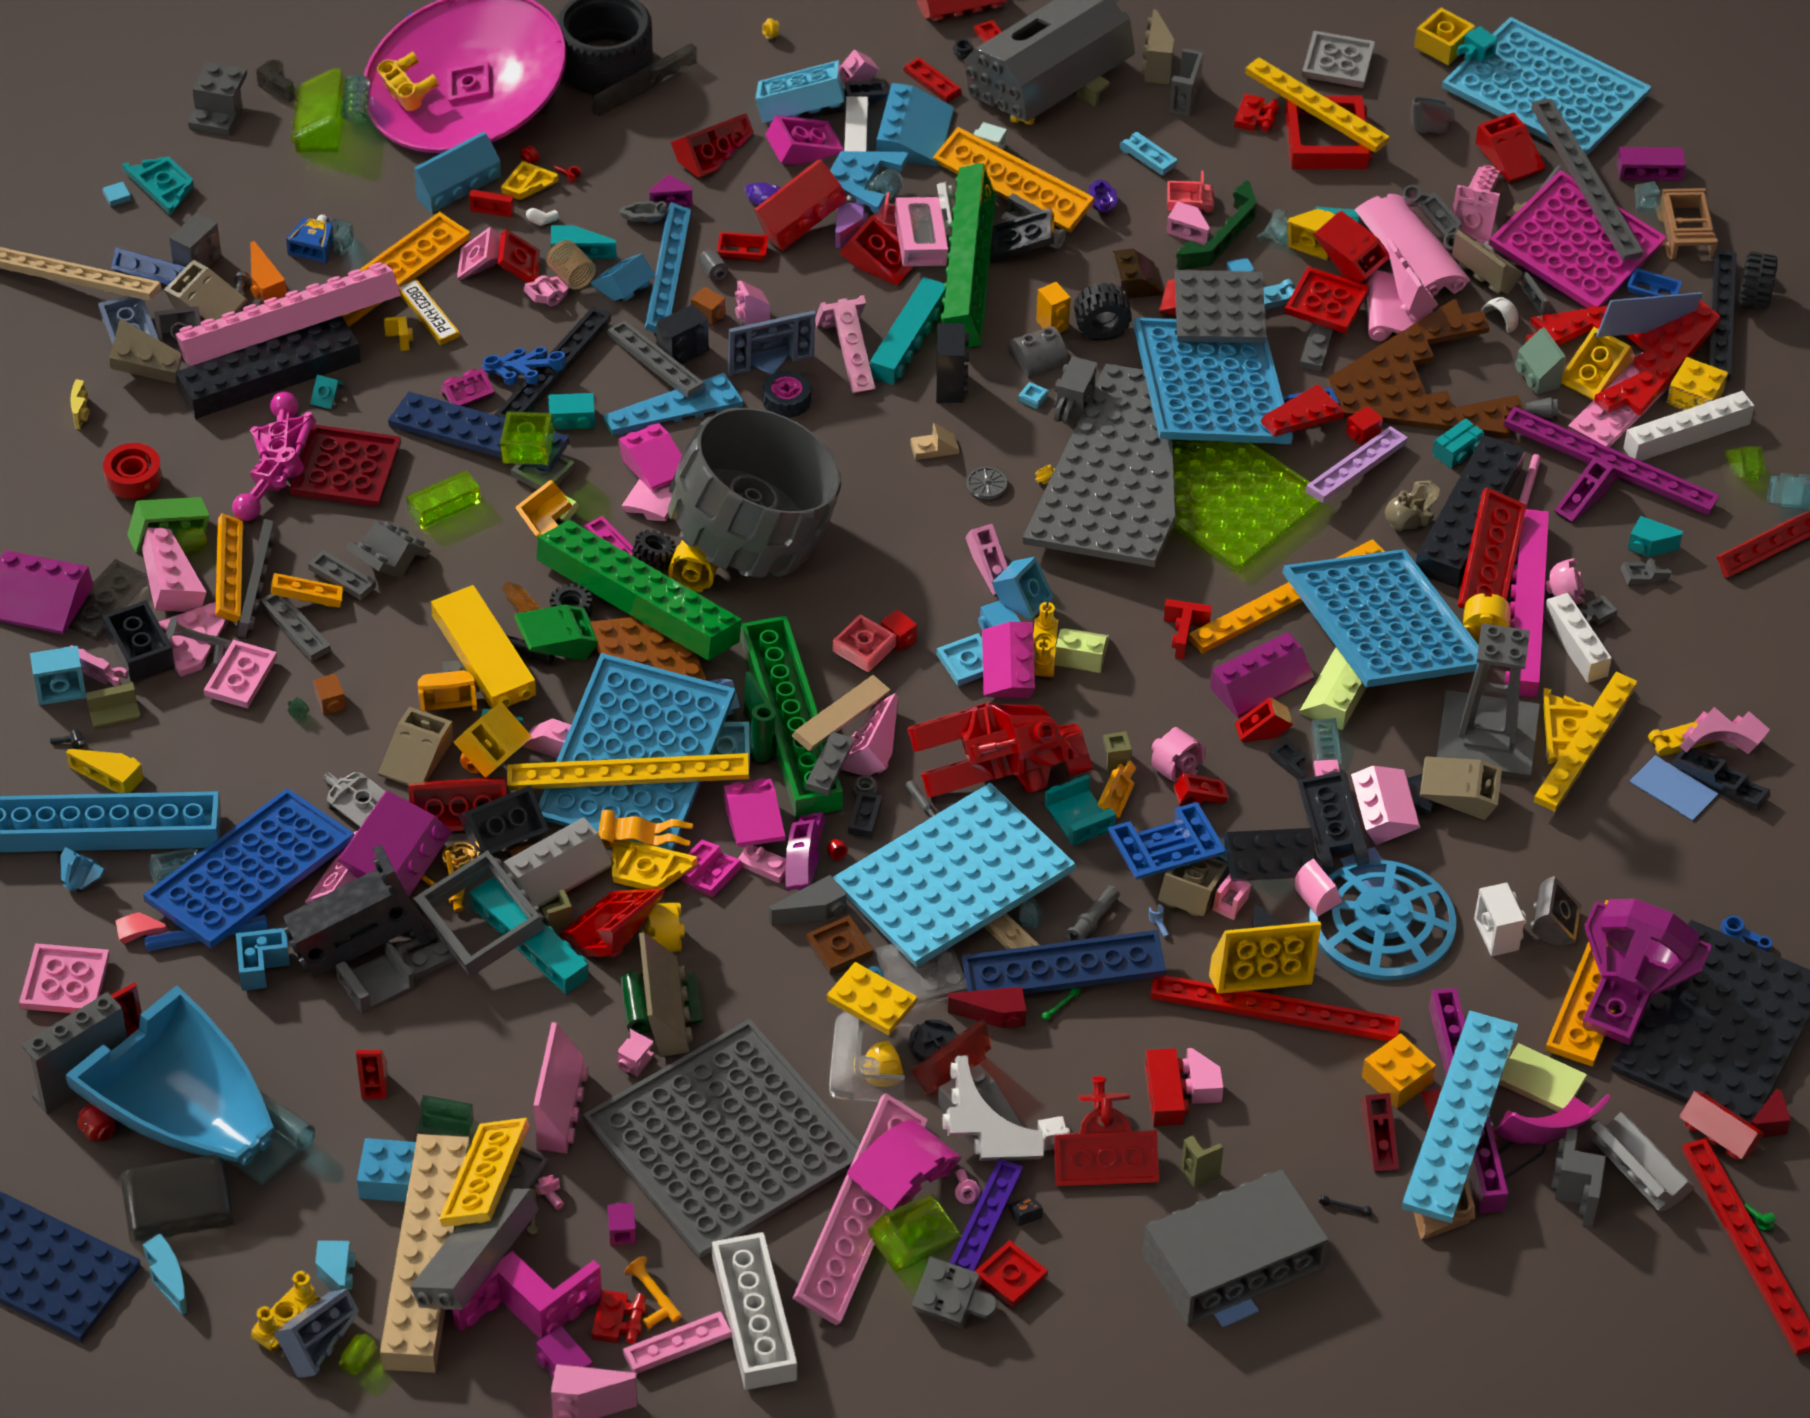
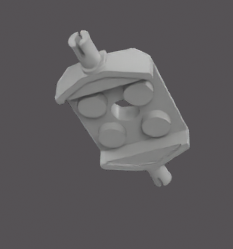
[323,772,385,827]

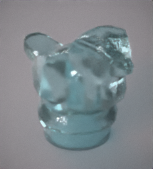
[1257,209,1288,245]

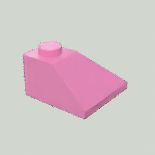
[457,227,501,281]

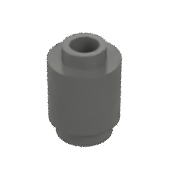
[699,249,728,281]

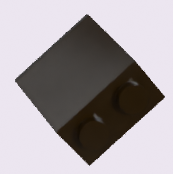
[1111,248,1163,299]

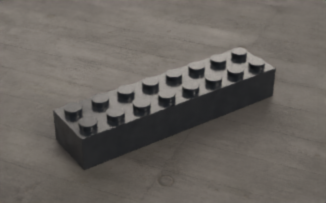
[176,315,361,419]
[1416,435,1525,588]

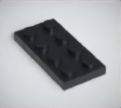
[1223,828,1319,882]

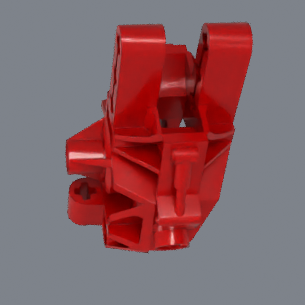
[907,702,1093,797]

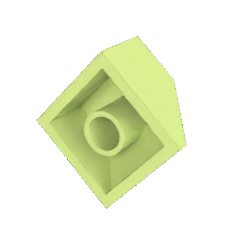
[1055,628,1109,673]

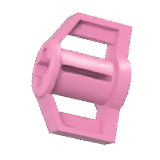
[524,275,568,307]

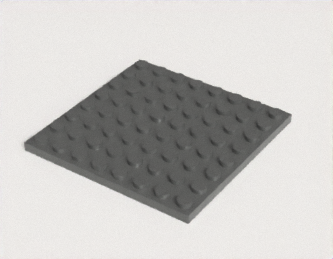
[583,1019,860,1259]

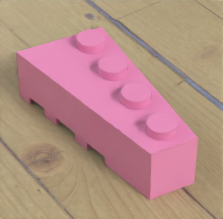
[142,527,206,612]

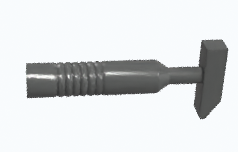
[906,780,945,821]

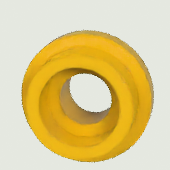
[762,18,779,39]
[1035,465,1055,484]

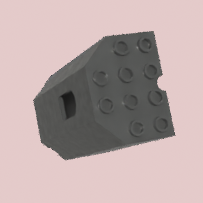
[964,0,1135,122]

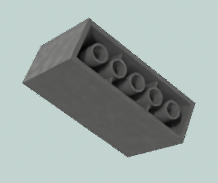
[1142,1169,1329,1326]

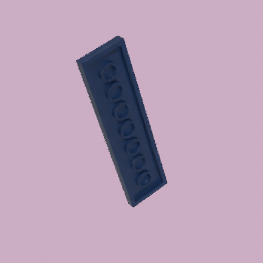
[388,391,570,472]
[962,930,1166,995]

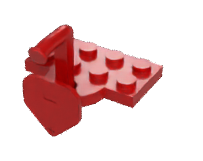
[1054,1076,1159,1186]

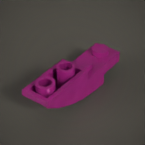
[786,812,826,891]

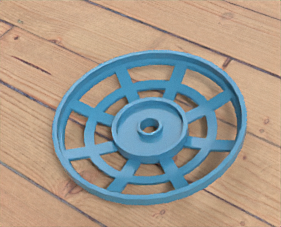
[1309,860,1456,980]

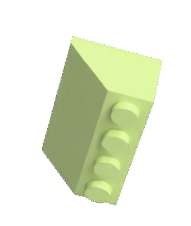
[1299,647,1367,730]

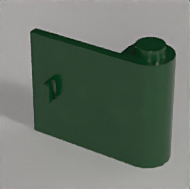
[743,671,776,762]
[621,970,703,1034]

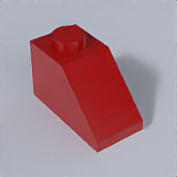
[1235,697,1293,742]

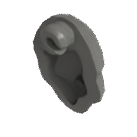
[619,201,668,224]

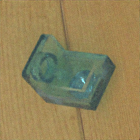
[331,218,354,255]

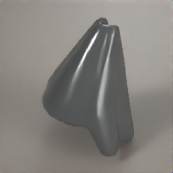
[1411,97,1454,135]

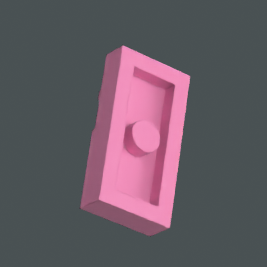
[738,845,786,884]

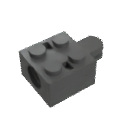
[1054,356,1097,425]
[912,1257,998,1329]

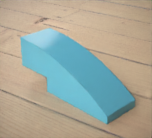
[143,1234,187,1316]

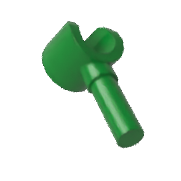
[1744,1203,1776,1231]

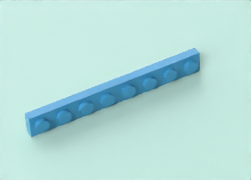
[645,203,691,333]

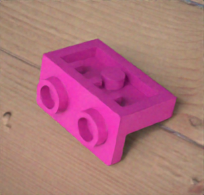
[440,368,495,406]

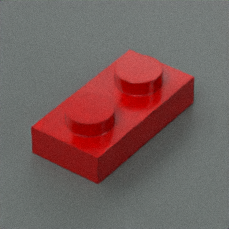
[469,190,514,218]

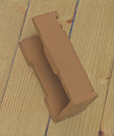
[1656,188,1718,260]

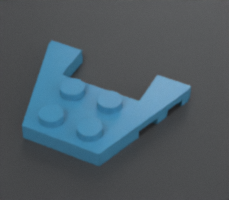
[830,151,908,213]

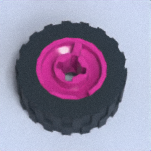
[762,370,811,418]

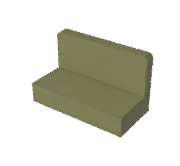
[86,683,140,729]
[1181,1136,1224,1188]

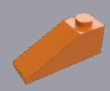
[250,241,287,304]

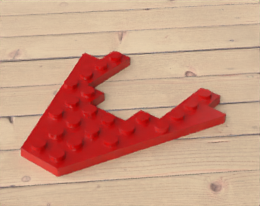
[1526,300,1720,416]

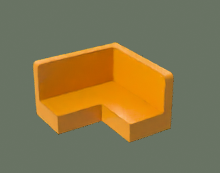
[515,480,573,538]

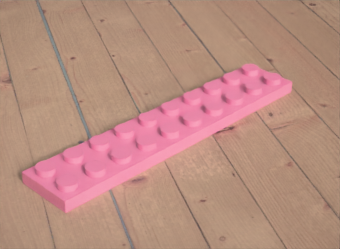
[793,1093,928,1326]

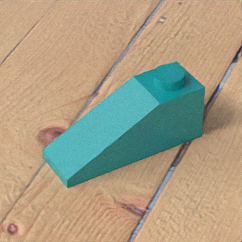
[551,225,617,259]

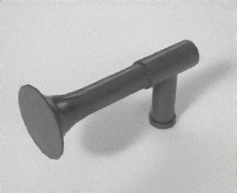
[166,616,232,668]

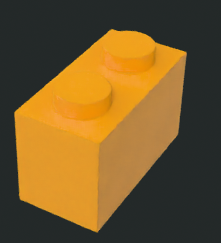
[1036,282,1071,333]

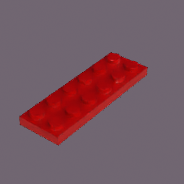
[1457,487,1527,609]

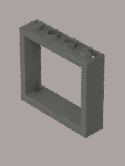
[413,850,545,977]

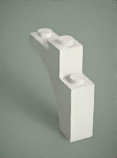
[943,1056,1044,1161]

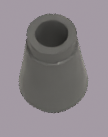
[1526,397,1558,419]

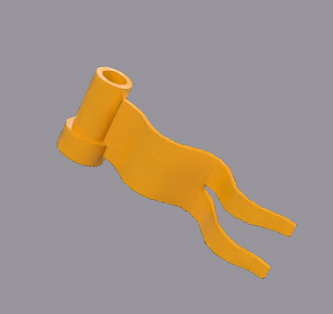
[597,810,693,848]

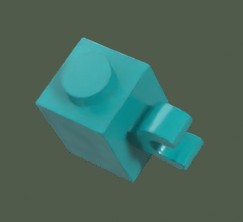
[1457,26,1498,63]

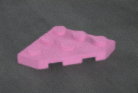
[159,602,229,677]

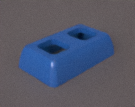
[1628,268,1682,297]

